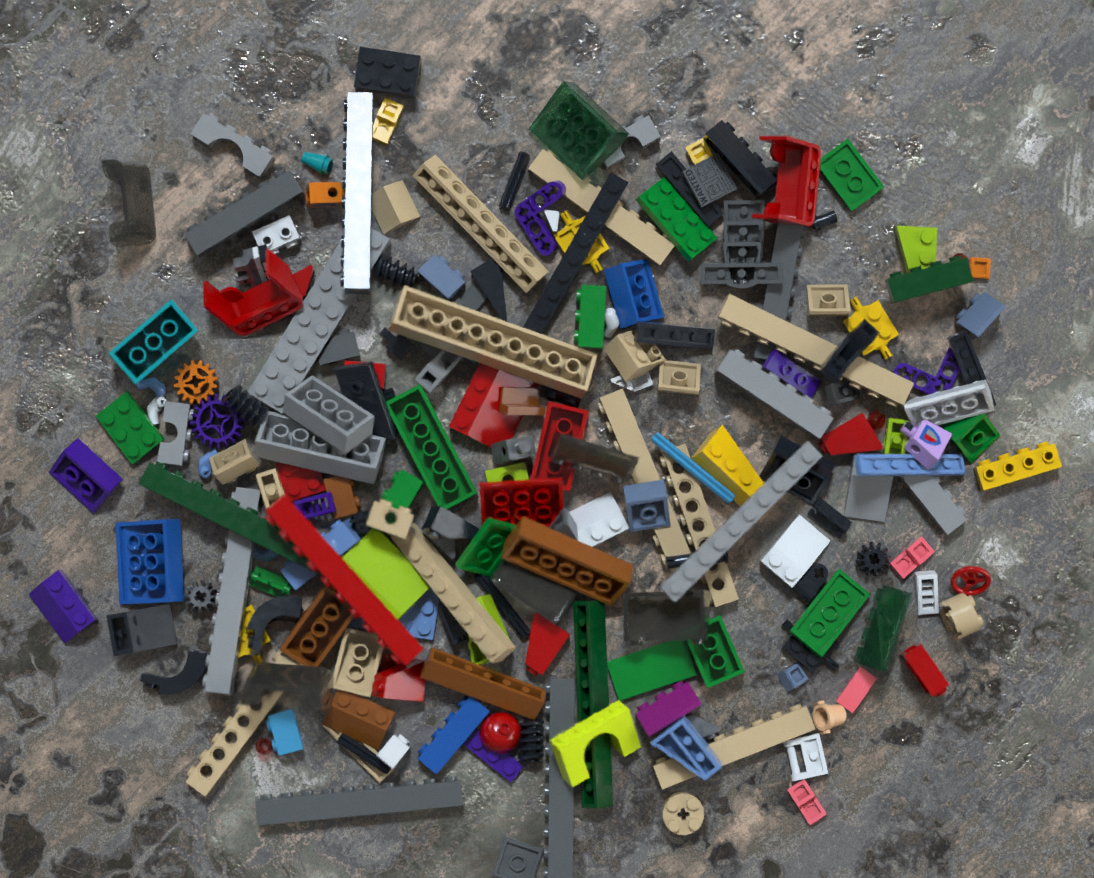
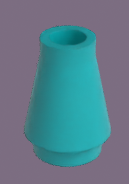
[301,151,333,174]

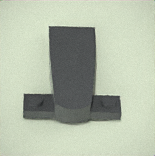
[701,200,783,290]

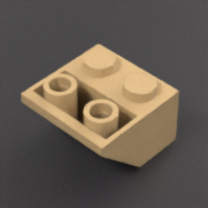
[604,329,666,382]

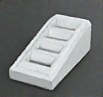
[915,570,939,615]

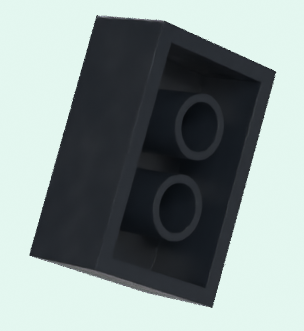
[354,47,421,99]

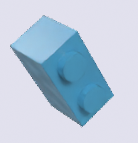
[266,708,304,756]

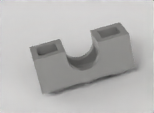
[595,115,661,169]
[158,401,195,466]

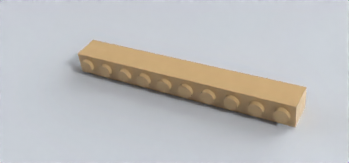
[717,294,914,408]
[598,388,701,579]

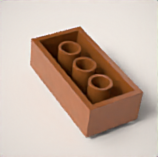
[279,584,354,673]

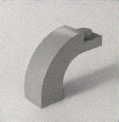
[415,350,464,393]

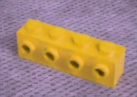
[974,441,1062,491]

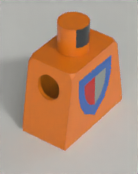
[305,182,346,208]

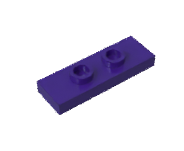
[763,349,821,398]

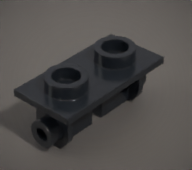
[540,385,581,408]
[807,498,852,538]
[349,510,372,534]

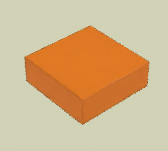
[969,257,991,279]

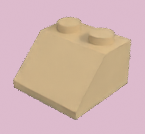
[209,439,259,485]

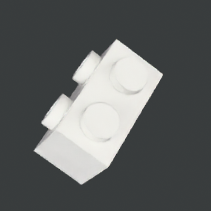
[252,215,301,254]

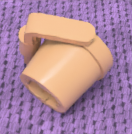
[812,700,846,735]

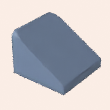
[777,662,809,691]

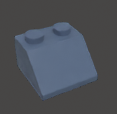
[418,254,466,301]
[954,292,1006,340]
[623,480,671,532]

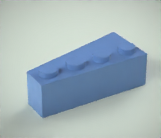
[281,516,366,590]

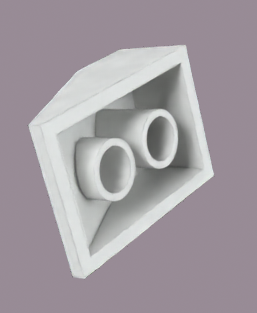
[759,514,830,588]

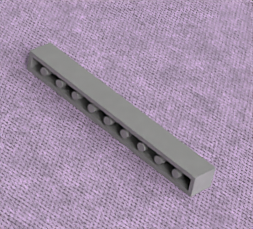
[659,441,822,602]
[203,487,263,695]

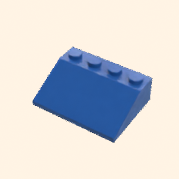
[116,519,184,604]

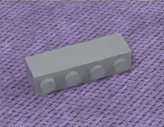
[898,476,967,535]

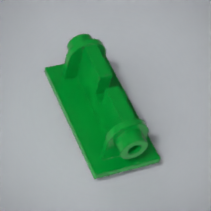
[249,566,292,597]

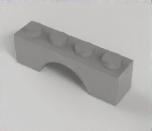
[190,113,274,179]

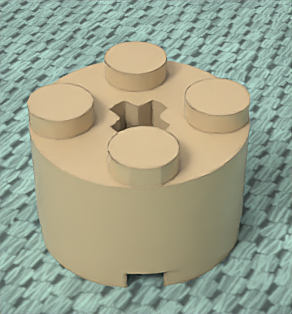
[939,593,984,641]
[662,792,704,835]

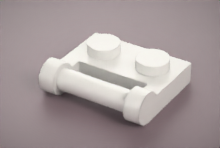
[783,733,828,781]

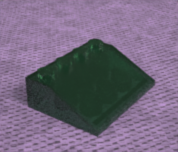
[529,81,629,180]
[854,585,912,672]

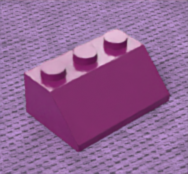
[635,680,702,736]

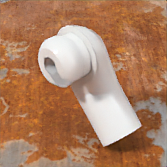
[604,308,619,338]
[147,397,166,425]

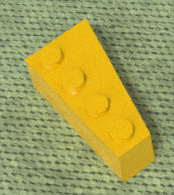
[691,424,764,506]

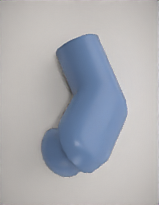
[137,377,166,397]
[198,448,218,478]

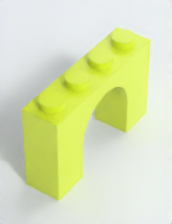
[550,700,641,787]

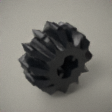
[855,542,891,576]

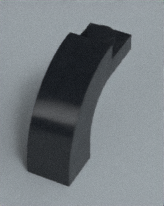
[820,318,880,384]
[245,596,303,656]
[140,649,210,695]

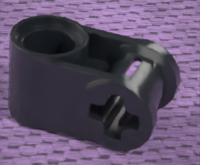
[792,563,828,602]

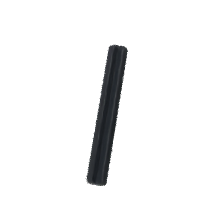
[474,573,531,639]

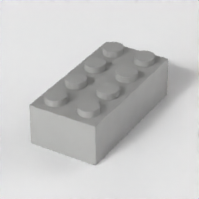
[283,375,374,454]

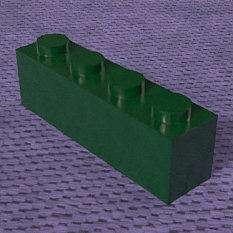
[885,255,974,304]

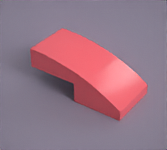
[889,536,935,580]
[836,666,877,713]
[787,779,827,826]

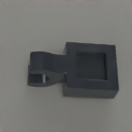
[380,327,414,361]

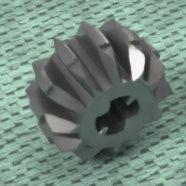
[184,579,218,614]

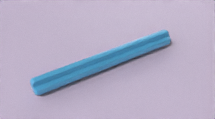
[651,432,735,504]

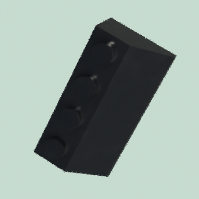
[703,120,777,199]

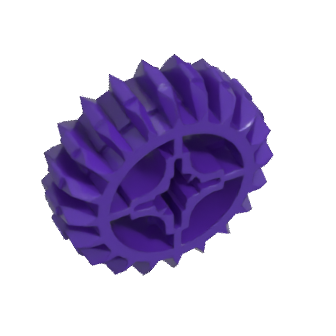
[190,394,246,449]

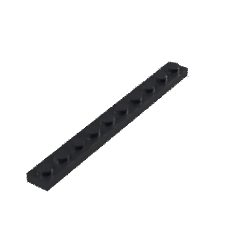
[523,172,629,334]

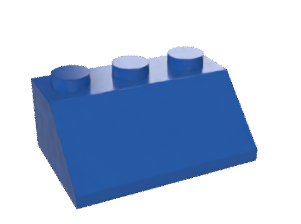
[604,259,664,329]

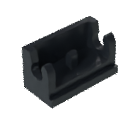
[438,604,469,645]

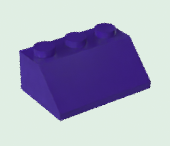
[49,438,123,514]
[29,570,98,643]

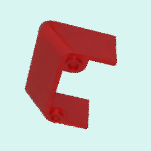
[752,136,821,226]
[203,249,303,336]

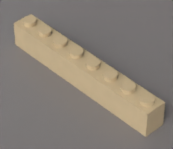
[528,149,674,267]
[391,523,516,663]
[653,703,815,789]

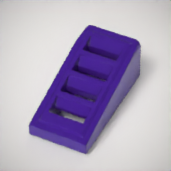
[294,492,336,520]

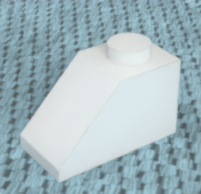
[377,734,410,768]

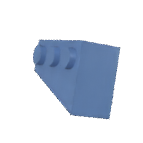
[650,715,723,780]

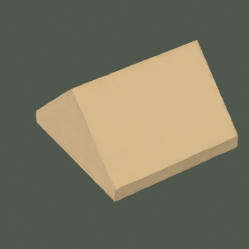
[372,180,420,234]
[806,284,851,317]
[657,360,701,396]

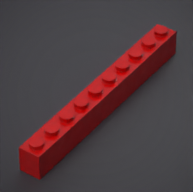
[264,494,424,666]

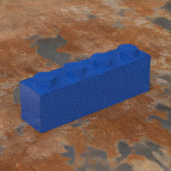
[418,696,490,774]

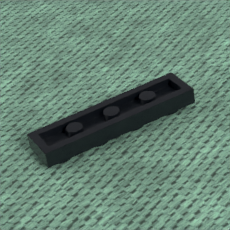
[656,151,724,227]
[634,321,715,349]
[947,330,997,406]

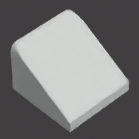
[544,210,559,234]

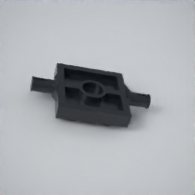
[782,619,840,674]

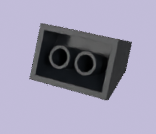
[759,436,835,505]

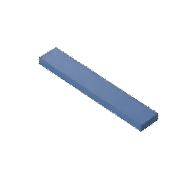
[854,454,966,476]

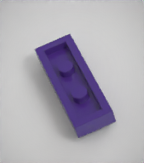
[463,728,524,782]

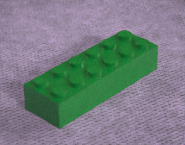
[386,384,478,510]

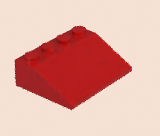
[449,363,539,454]
[479,478,564,528]

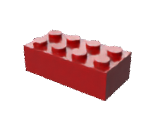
[530,401,589,491]

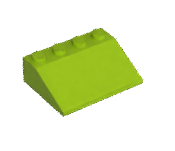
[342,527,430,620]

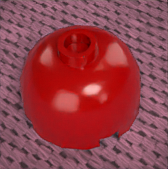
[479,712,521,754]

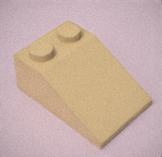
[330,627,384,697]

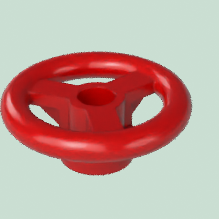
[950,566,991,596]

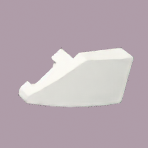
[611,372,654,392]

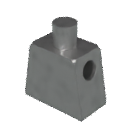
[490,435,536,464]

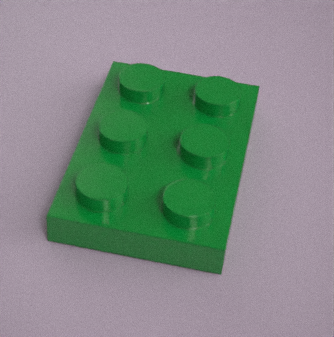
[820,138,884,212]
[95,391,165,465]
[456,518,516,576]

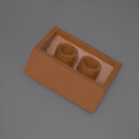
[322,689,395,750]

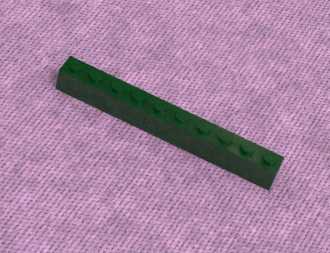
[138,461,322,576]
[573,600,613,808]

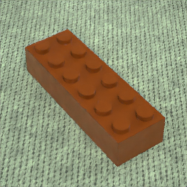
[502,517,633,606]

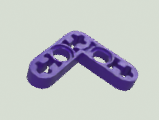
[515,180,566,256]
[893,346,959,395]

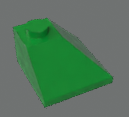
[942,413,1000,464]

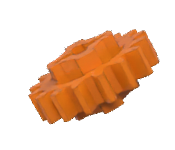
[174,360,219,404]

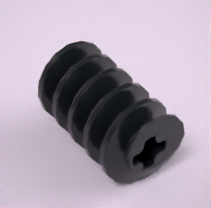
[374,253,419,289]
[221,385,268,429]
[518,720,544,762]

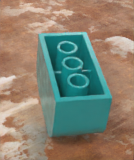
[108,299,199,385]

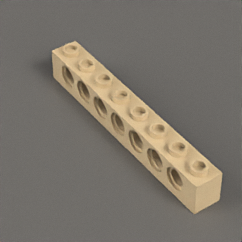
[413,154,549,293]
[659,444,739,607]
[186,650,303,796]

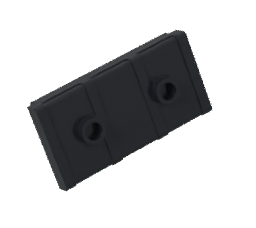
[334,362,397,440]

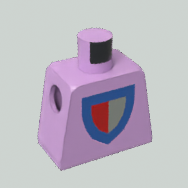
[900,420,952,470]

